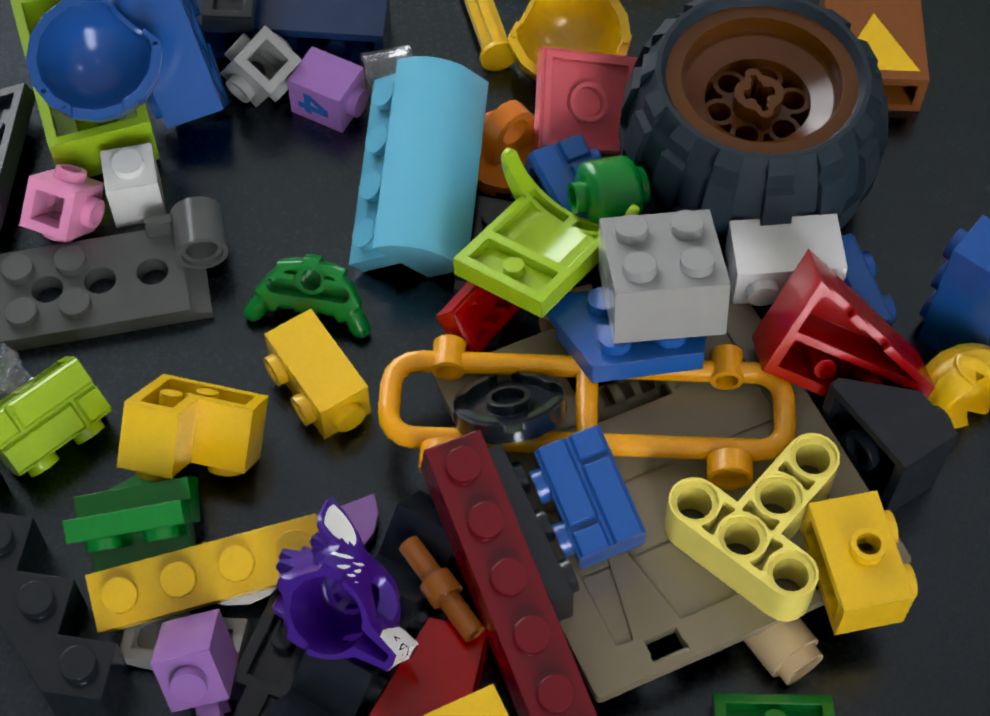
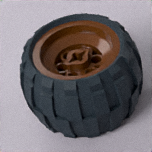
[618,0,889,264]

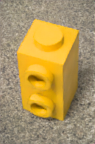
[263,308,371,439]

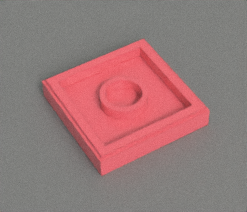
[533,47,638,157]

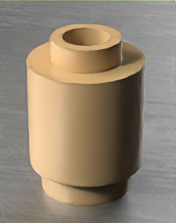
[743,618,823,685]

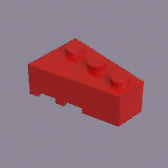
[752,248,935,398]

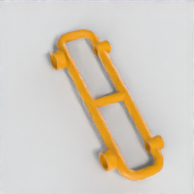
[377,334,797,490]

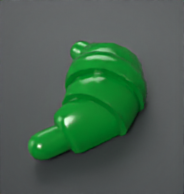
[243,254,371,339]

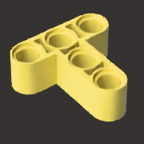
[664,433,840,622]

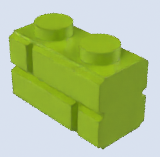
[0,356,112,477]

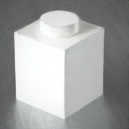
[100,143,166,228]

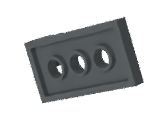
[0,196,229,353]

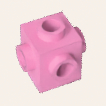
[19,164,105,243]

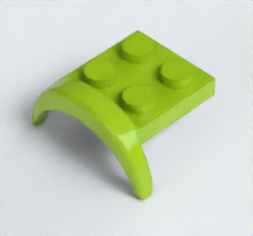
[453,148,640,318]

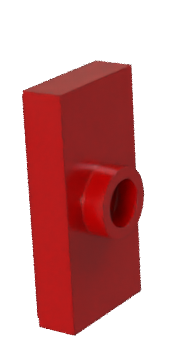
[436,281,520,352]

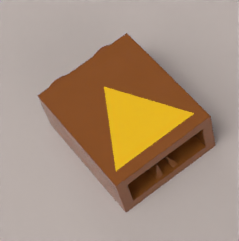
[819,0,930,112]

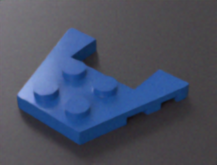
[543,287,707,383]

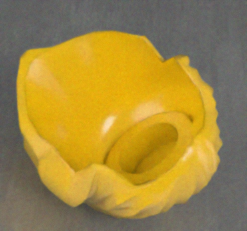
[926,343,990,429]

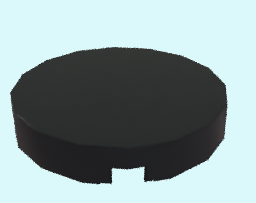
[453,371,567,444]

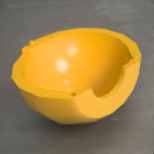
[508,0,633,81]

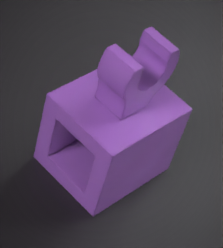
[150,608,239,716]

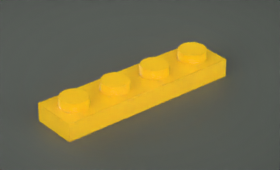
[85,513,319,635]

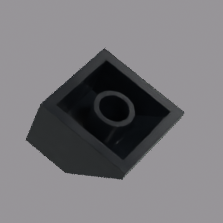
[820,378,959,513]

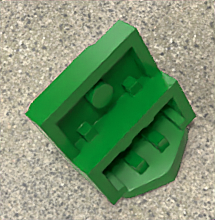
[62,475,201,572]

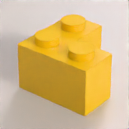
[116,374,269,482]

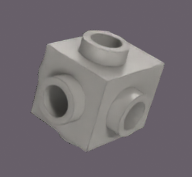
[220,25,302,107]

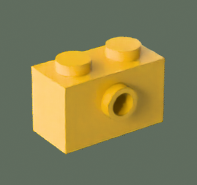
[800,490,918,636]

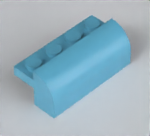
[349,56,489,278]

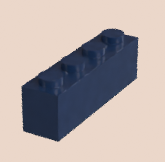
[196,0,391,68]

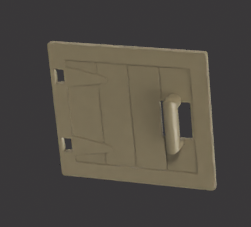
[435,265,911,703]

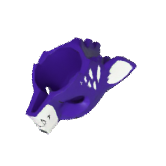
[272,497,419,672]

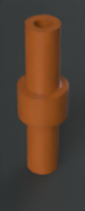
[399,536,485,642]

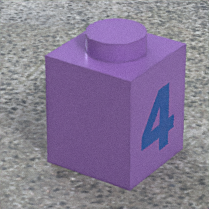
[287,46,369,133]

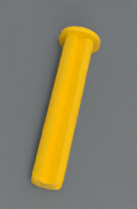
[464,0,516,71]

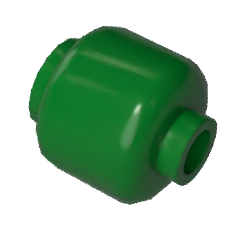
[567,155,650,224]

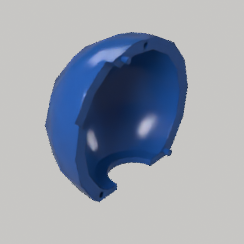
[26,0,163,123]

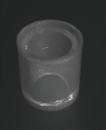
[360,45,413,97]

